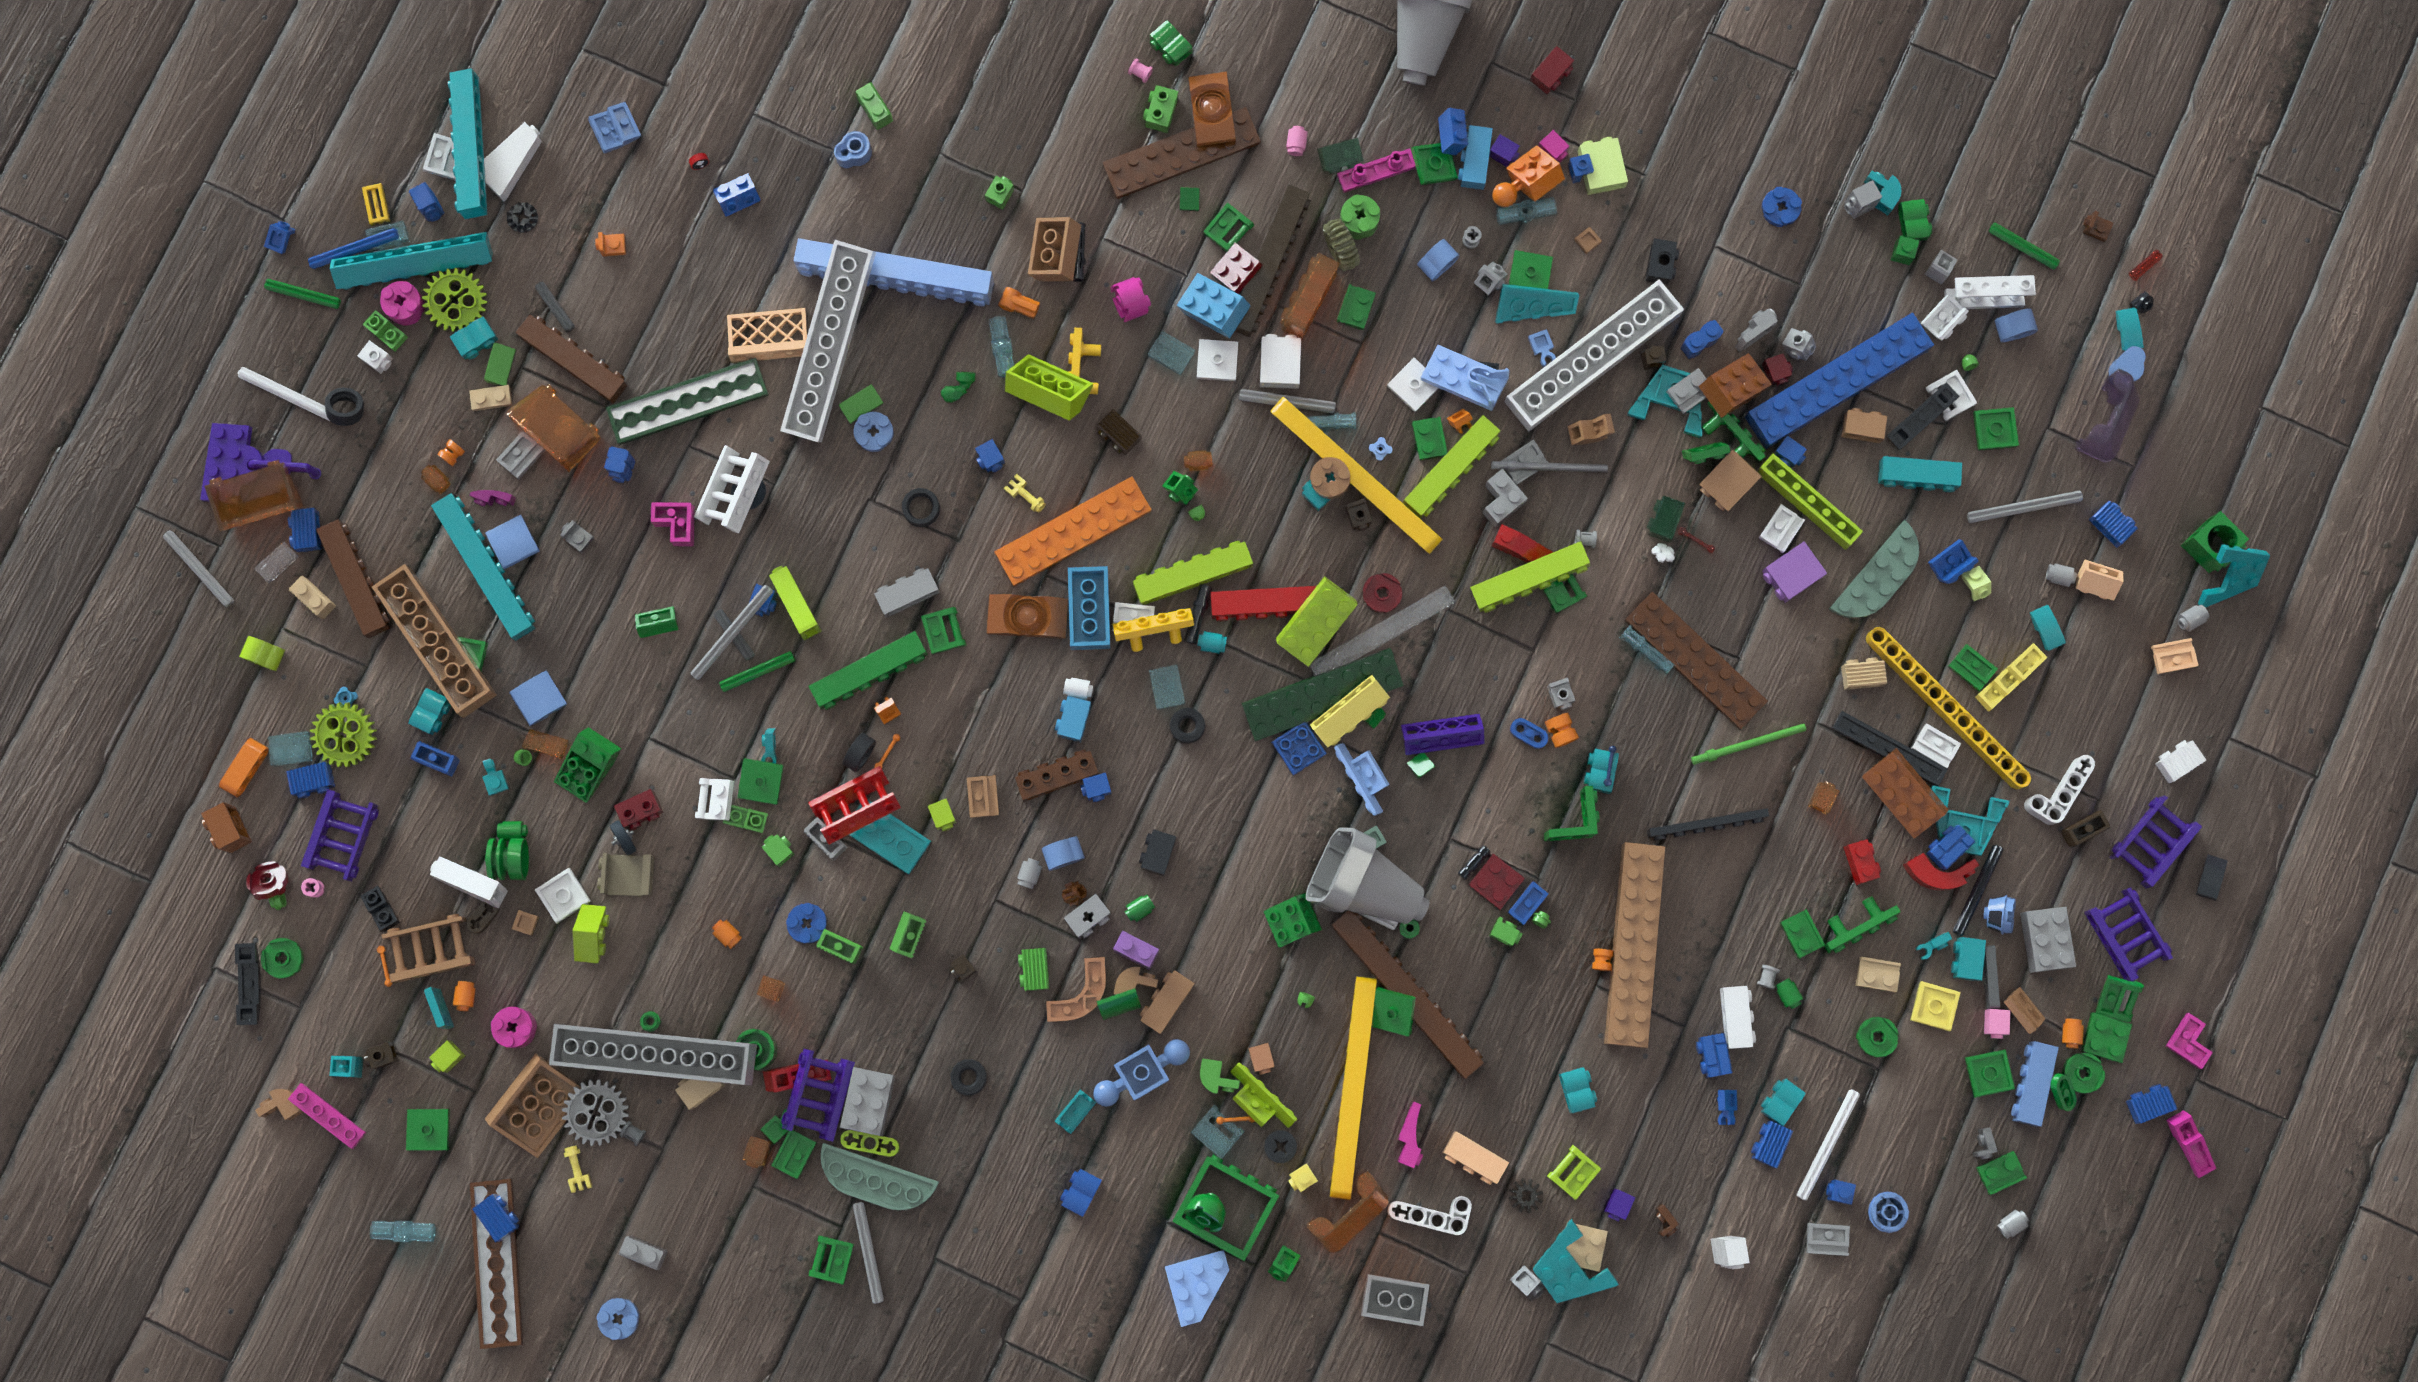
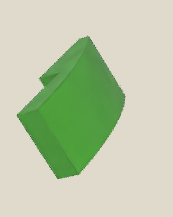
[363,310,408,352]
[723,805,768,833]

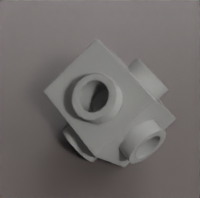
[1474,262,1507,295]
[1782,328,1816,361]

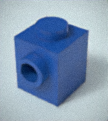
[1774,436,1807,469]
[975,439,1005,473]
[749,584,777,617]
[1080,773,1112,802]
[1826,1180,1856,1205]

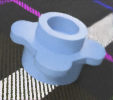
[1369,437,1392,461]

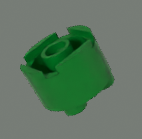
[736,1029,777,1071]

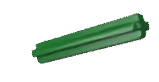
[1989,223,2060,270]
[264,279,341,309]
[719,651,795,692]

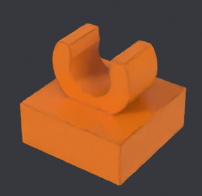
[1447,409,1473,434]
[874,697,901,724]

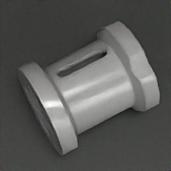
[1462,226,1482,249]
[1575,530,1597,549]
[1757,965,1780,989]

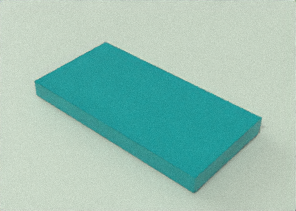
[849,800,931,875]

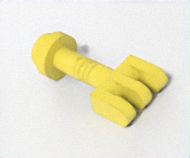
[1003,474,1046,513]
[564,1145,592,1193]

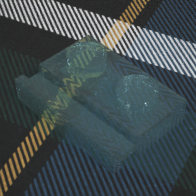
[1147,331,1195,375]
[1149,665,1185,710]
[268,731,313,766]

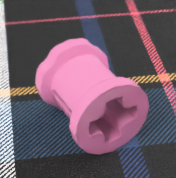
[1128,58,1153,83]
[301,878,325,898]

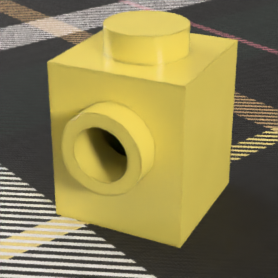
[1288,1164,1318,1192]

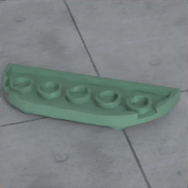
[1829,520,1919,618]
[821,1143,939,1210]

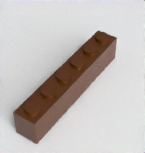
[516,314,628,404]
[316,519,391,638]

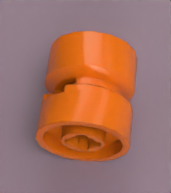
[1544,713,1579,748]

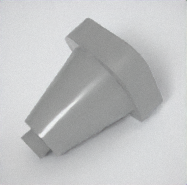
[1397,0,1472,86]
[1306,828,1430,924]

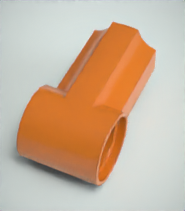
[998,287,1040,319]

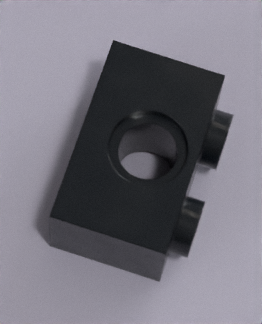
[1645,238,1679,285]

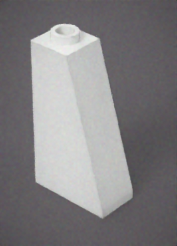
[484,122,542,202]
[430,857,508,908]

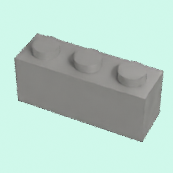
[874,568,940,618]

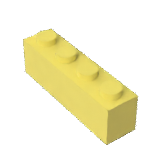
[1310,675,1390,747]

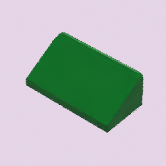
[635,606,678,638]

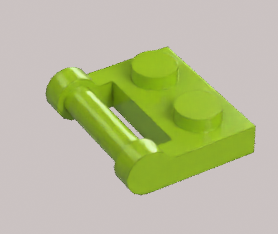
[1547,1145,1601,1200]

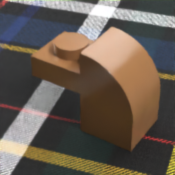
[1568,414,1615,445]
[1113,967,1158,995]
[255,1089,303,1120]

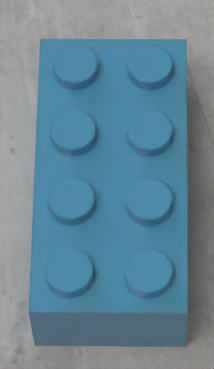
[1068,566,1111,650]

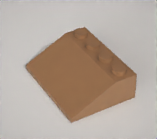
[485,1053,587,1158]

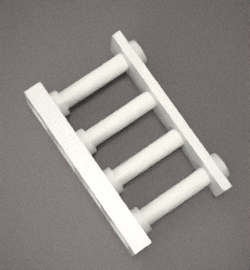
[1944,275,2036,309]
[694,445,770,533]

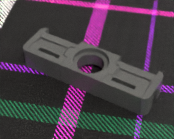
[1983,945,2000,1009]

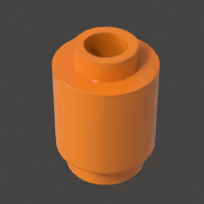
[712,919,742,949]
[453,981,476,1012]
[2062,1019,2084,1049]

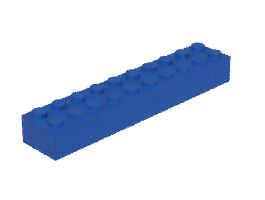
[1745,312,1934,449]

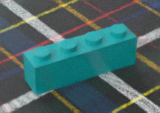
[1878,456,1962,492]

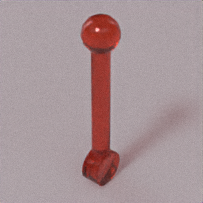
[1678,527,1715,553]

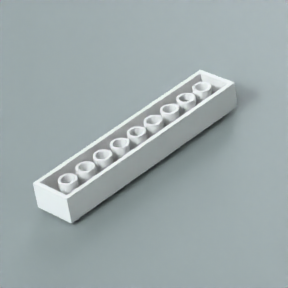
[780,240,876,442]
[1504,279,1684,432]

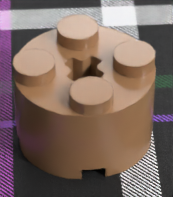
[1310,457,1350,499]

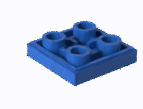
[1271,722,1327,776]

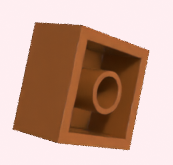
[201,802,252,853]

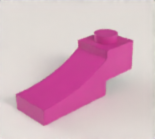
[1398,1102,1423,1168]
[2166,1110,2216,1178]

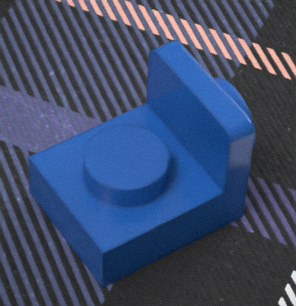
[1568,154,1594,183]
[264,221,295,254]

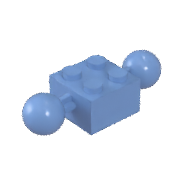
[1093,1039,1190,1107]

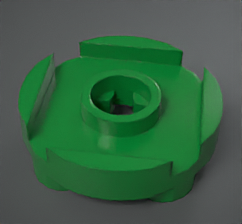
[261,938,304,979]
[1856,1017,1898,1058]
[2062,1053,2105,1094]

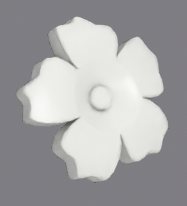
[1651,543,1675,563]

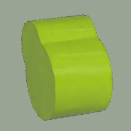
[239,636,285,672]

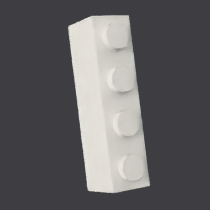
[1711,1236,1750,1269]

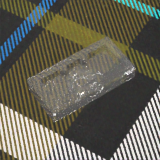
[254,542,299,583]

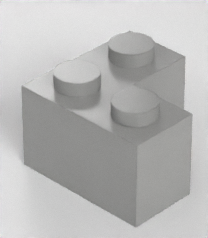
[1483,469,1528,528]

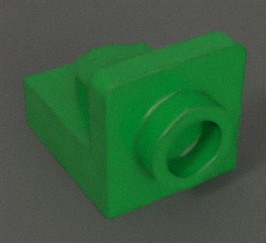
[1268,1245,1301,1282]

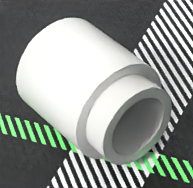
[1063,678,1093,701]

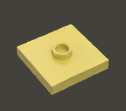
[1910,981,1961,1032]

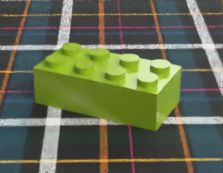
[1276,576,1358,667]

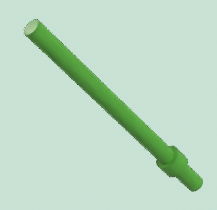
[1691,723,1806,765]

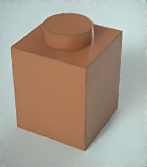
[1248,1043,1275,1075]

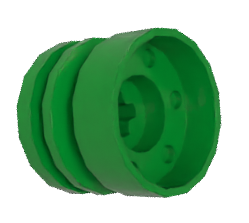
[485,838,529,880]

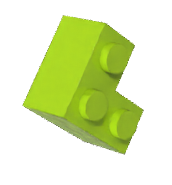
[573,904,610,963]

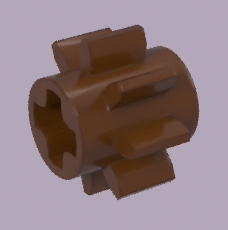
[1062,881,1087,907]

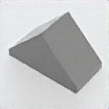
[1925,250,1957,284]

